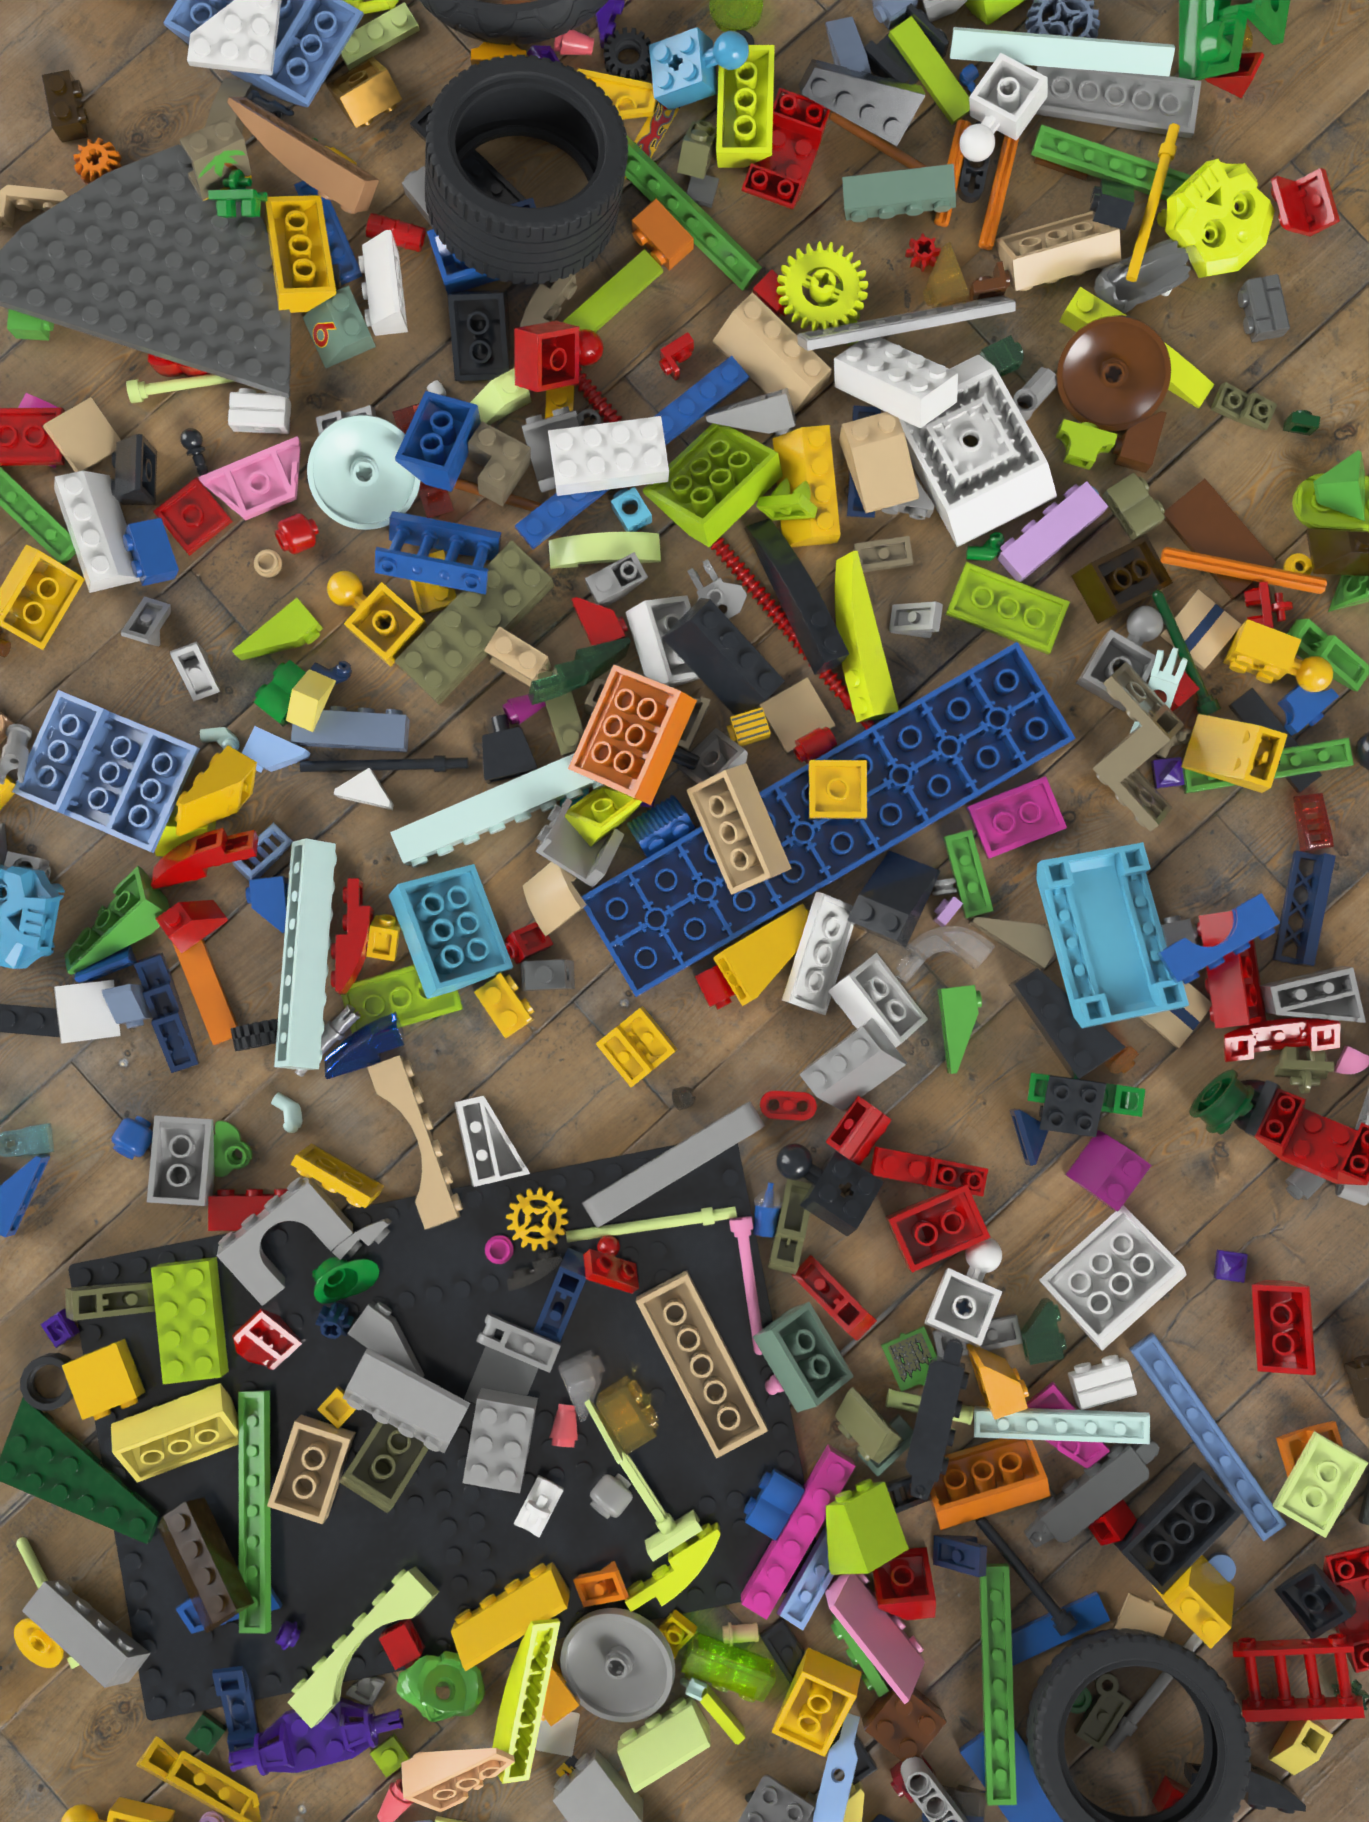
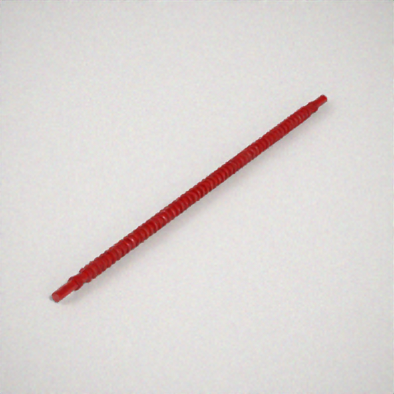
[574,367,875,730]

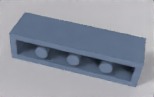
[291,706,410,752]

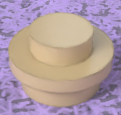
[254,549,282,578]

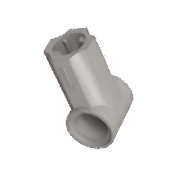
[1013,367,1057,422]

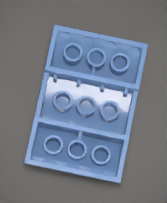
[163,0,364,107]
[12,690,200,853]

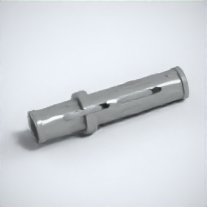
[292,1004,361,1077]

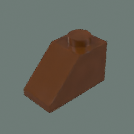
[1112,411,1167,473]

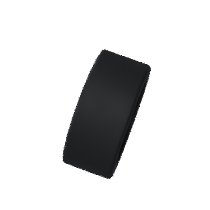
[20,1353,73,1411]

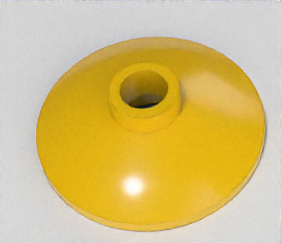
[14,1618,64,1668]

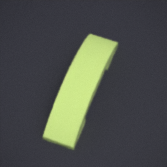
[549,532,661,569]

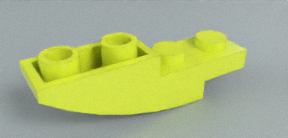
[625,1522,721,1612]

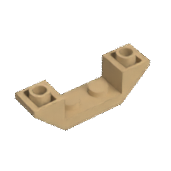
[0,185,68,230]

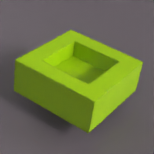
[370,1734,411,1778]

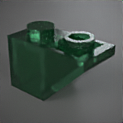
[1020,1298,1067,1365]

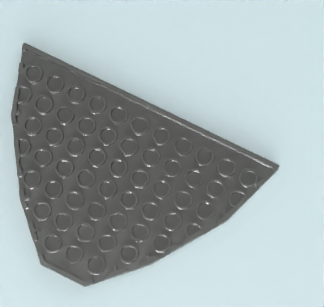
[0,144,292,399]

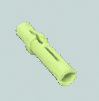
[885,1388,974,1425]

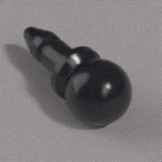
[180,428,208,476]

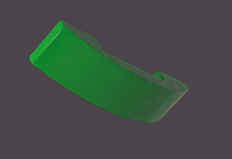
[1027,1073,1146,1117]

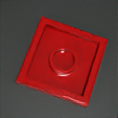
[153,477,233,556]

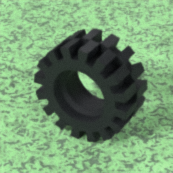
[604,27,651,81]
[230,1018,278,1051]

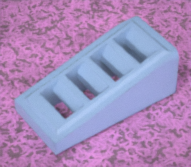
[232,822,293,881]

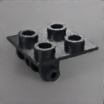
[1039,1075,1106,1137]

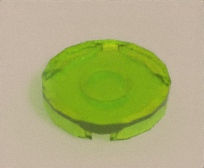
[709,0,763,32]

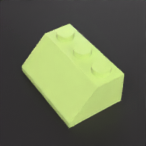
[617,1697,711,1793]

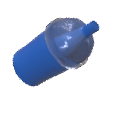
[753,1182,782,1237]

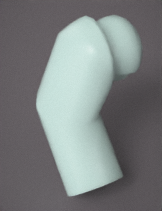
[271,1092,303,1133]

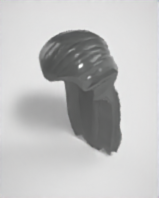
[1094,239,1191,314]

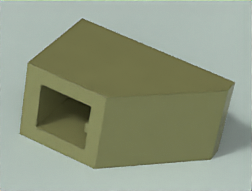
[677,120,717,179]

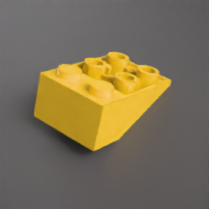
[1181,714,1288,793]
[175,745,257,836]

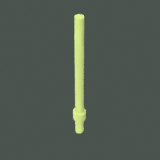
[566,1207,737,1242]

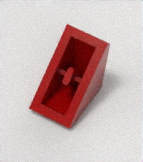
[1205,52,1265,98]

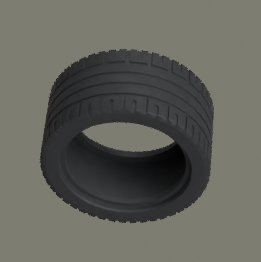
[425,55,628,285]
[1026,1628,1251,1822]

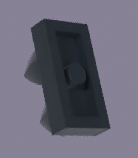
[1234,1080,1281,1138]

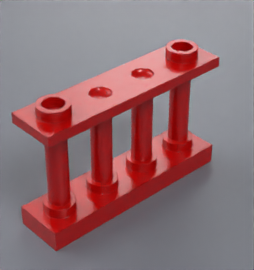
[1233,1633,1365,1722]

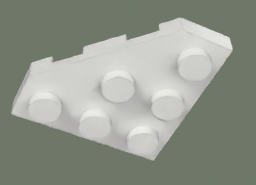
[187,0,281,75]

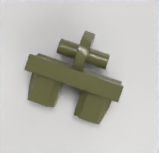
[1274,1047,1334,1094]

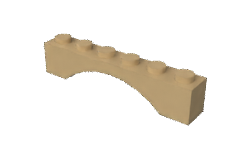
[367,1055,463,1229]

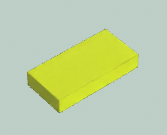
[700,1684,745,1745]

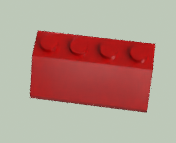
[1197,911,1266,1028]

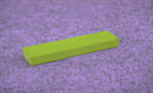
[888,16,970,125]
[563,249,663,332]

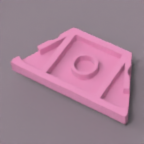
[198,436,301,521]

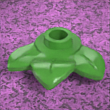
[214,1121,252,1177]

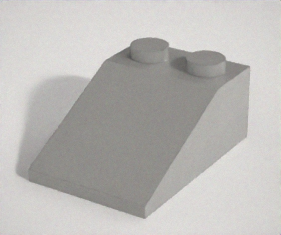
[147,1116,215,1206]

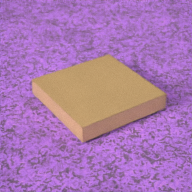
[43,397,121,472]
[759,677,835,754]

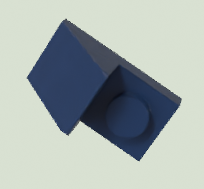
[933,1535,987,1577]

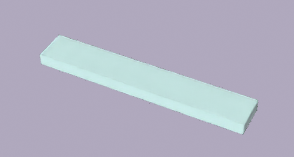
[974,1406,1150,1444]

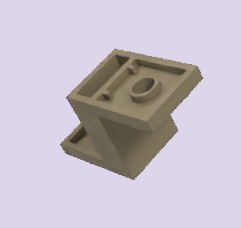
[1093,662,1184,832]

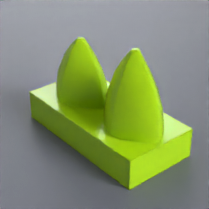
[756,478,818,521]

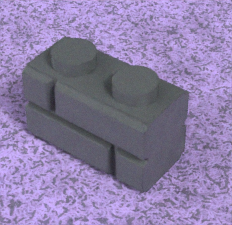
[1238,274,1290,343]

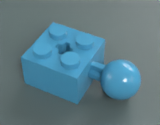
[649,27,749,110]

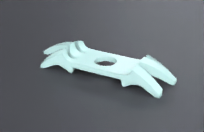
[1129,647,1188,734]

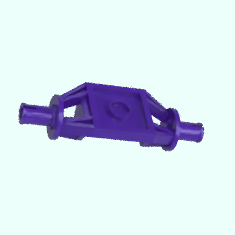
[229,1697,404,1776]

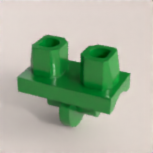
[208,169,268,218]

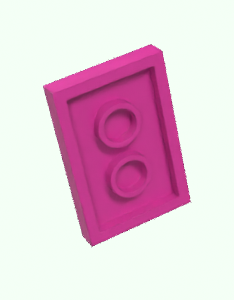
[967,776,1067,859]

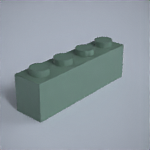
[842,164,956,222]

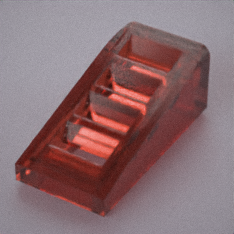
[1293,793,1334,852]

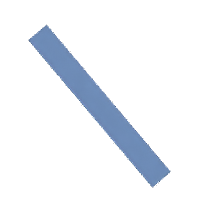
[1129,1332,1287,1541]

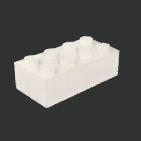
[834,337,958,428]
[548,416,669,496]

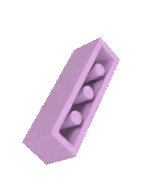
[998,481,1108,582]

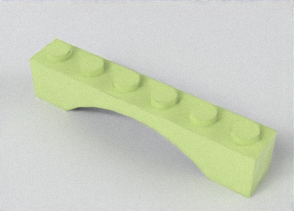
[288,1566,439,1728]

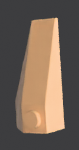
[401,1748,515,1812]

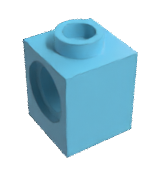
[611,487,652,532]

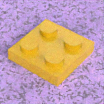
[809,760,867,819]

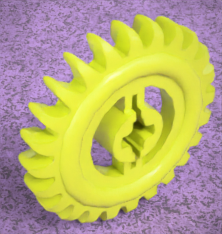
[776,241,868,331]

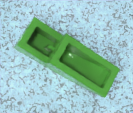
[1287,619,1369,691]

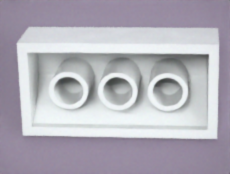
[54,471,140,593]

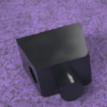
[482,714,538,784]

